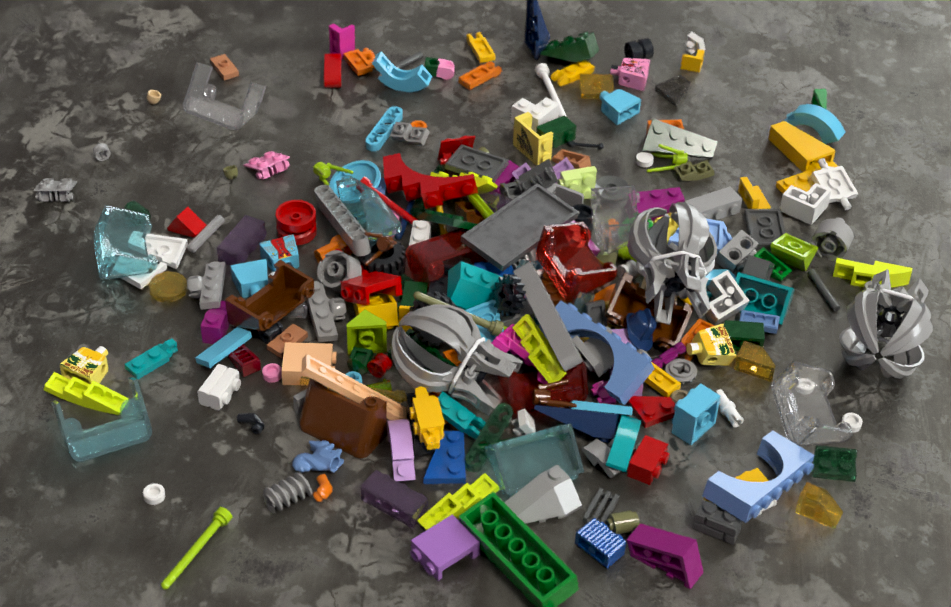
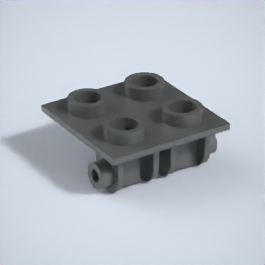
[518,159,558,192]

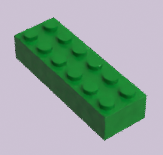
[459,492,579,607]

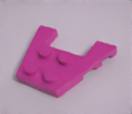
[491,324,553,390]

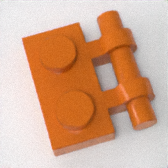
[343,48,375,76]

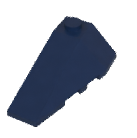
[524,0,550,60]
[535,405,620,443]

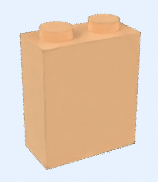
[282,342,337,386]

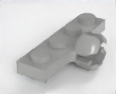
[187,261,226,310]
[306,281,346,342]

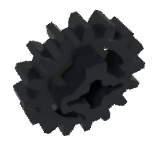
[492,274,526,317]

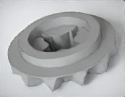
[665,359,697,384]

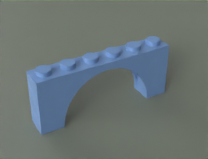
[539,301,655,406]
[702,430,815,523]

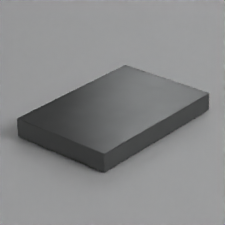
[445,144,509,183]
[744,209,786,250]

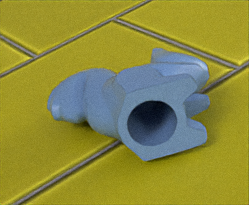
[292,440,344,473]

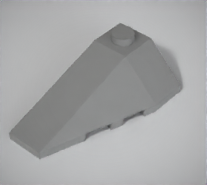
[504,465,582,524]

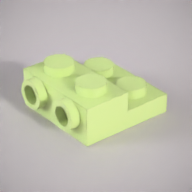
[558,166,597,200]

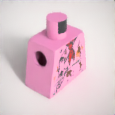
[610,58,650,91]

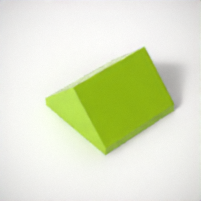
[770,233,819,272]
[346,310,387,355]

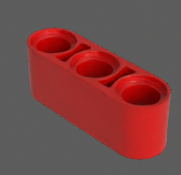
[324,53,341,88]

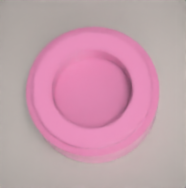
[262,363,282,383]

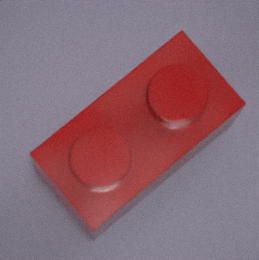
[627,435,670,485]

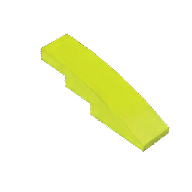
[512,314,567,383]
[44,372,129,415]
[417,473,500,530]

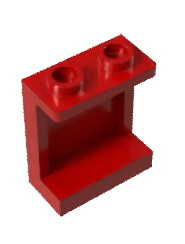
[341,271,402,306]

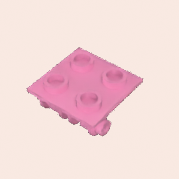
[244,151,290,180]

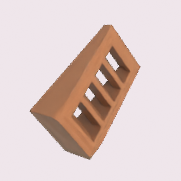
[552,149,591,169]

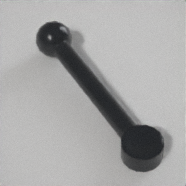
[568,141,604,150]

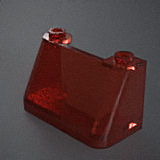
[536,222,618,300]
[406,228,489,282]
[497,362,588,414]

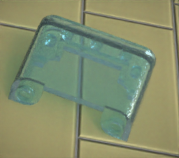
[336,176,402,242]
[94,205,158,280]
[484,423,584,498]

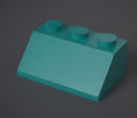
[447,261,503,310]
[735,272,795,325]

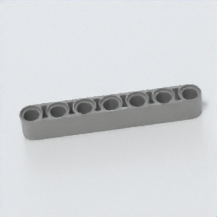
[314,185,371,256]
[513,261,583,372]

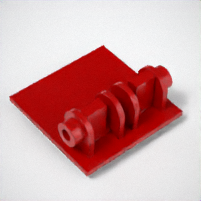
[437,135,475,166]

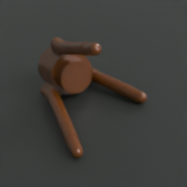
[364,232,397,266]
[532,379,577,409]

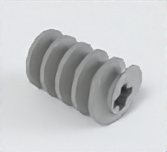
[263,473,313,514]

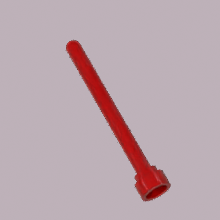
[356,176,417,225]

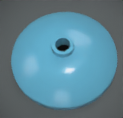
[329,160,381,203]

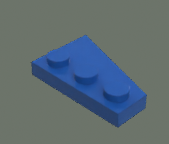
[423,431,466,484]

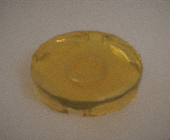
[149,271,187,302]

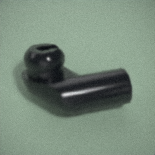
[237,413,265,434]

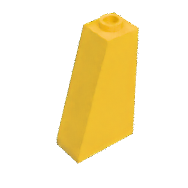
[768,121,835,172]

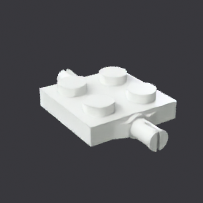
[810,158,858,210]

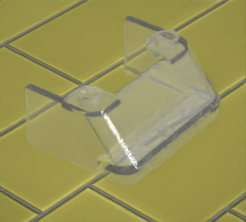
[183,62,266,131]

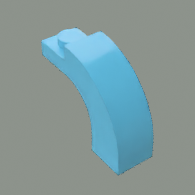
[372,51,432,92]
[784,104,845,144]

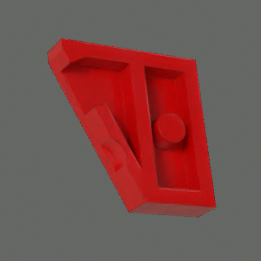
[626,396,675,428]

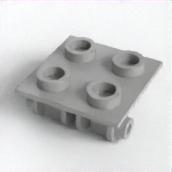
[34,178,77,202]

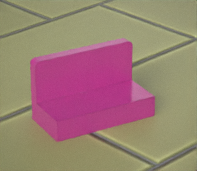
[329,24,355,59]

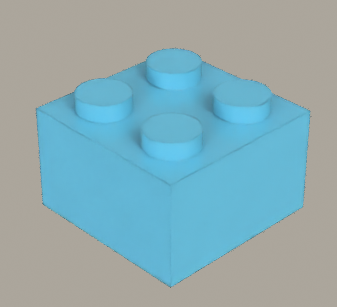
[672,384,720,445]

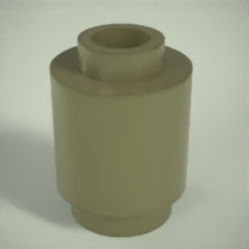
[606,510,640,534]

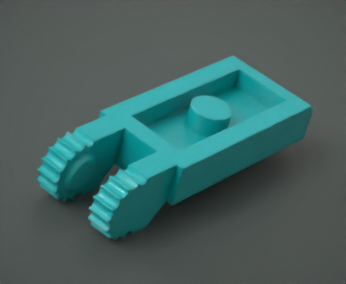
[438,391,488,440]

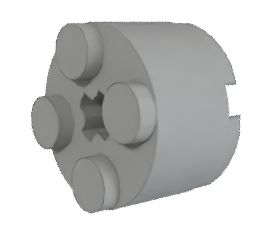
[811,217,854,261]
[317,250,362,293]

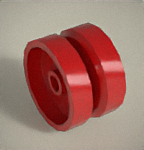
[275,200,317,245]

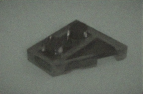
[655,74,691,107]

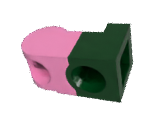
[424,57,454,80]

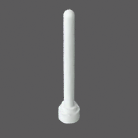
[535,63,566,117]

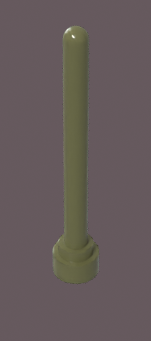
[413,291,504,337]

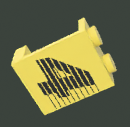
[513,112,553,166]

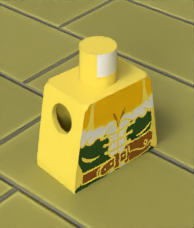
[686,324,737,366]
[60,346,108,384]

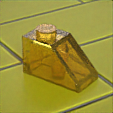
[734,341,776,382]
[795,482,843,529]

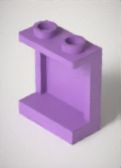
[410,514,480,581]

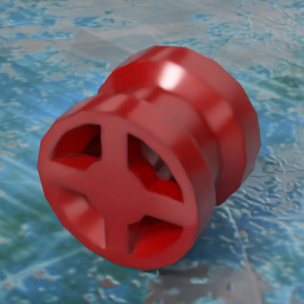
[367,353,392,378]

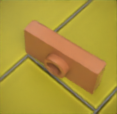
[210,54,239,80]
[267,324,308,358]

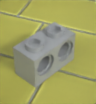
[715,230,759,273]

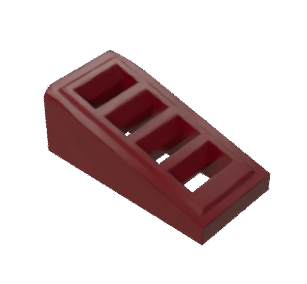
[227,344,261,377]

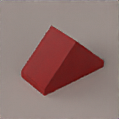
[167,207,207,238]

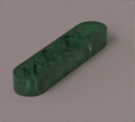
[465,403,513,472]

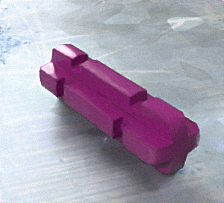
[651,342,686,368]

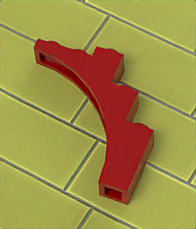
[383,153,478,209]

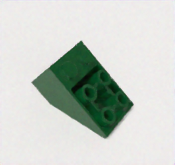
[540,31,599,62]

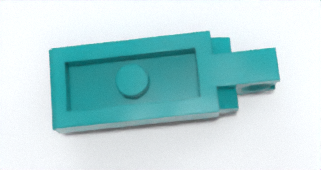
[125,339,178,379]

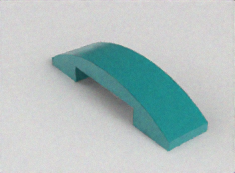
[606,414,641,472]

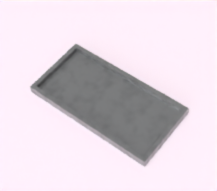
[461,183,579,271]

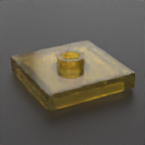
[580,74,614,99]

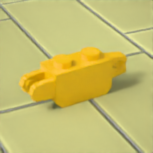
[409,386,444,450]

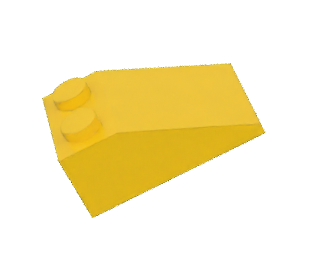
[353,292,399,329]

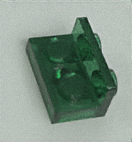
[813,445,858,482]

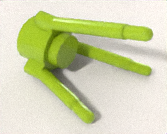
[647,144,688,173]
[313,162,354,186]

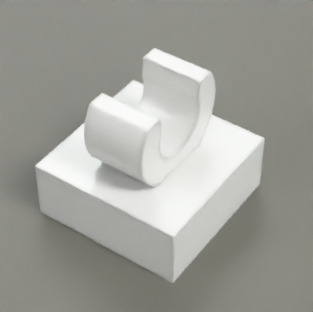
[686,32,705,54]
[512,408,536,436]

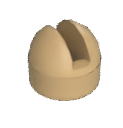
[147,90,161,105]

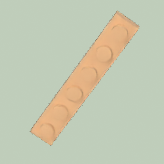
[302,354,407,420]

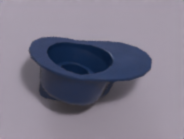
[626,308,657,351]

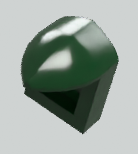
[347,347,374,375]

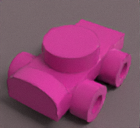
[591,380,616,405]

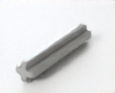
[186,215,225,253]

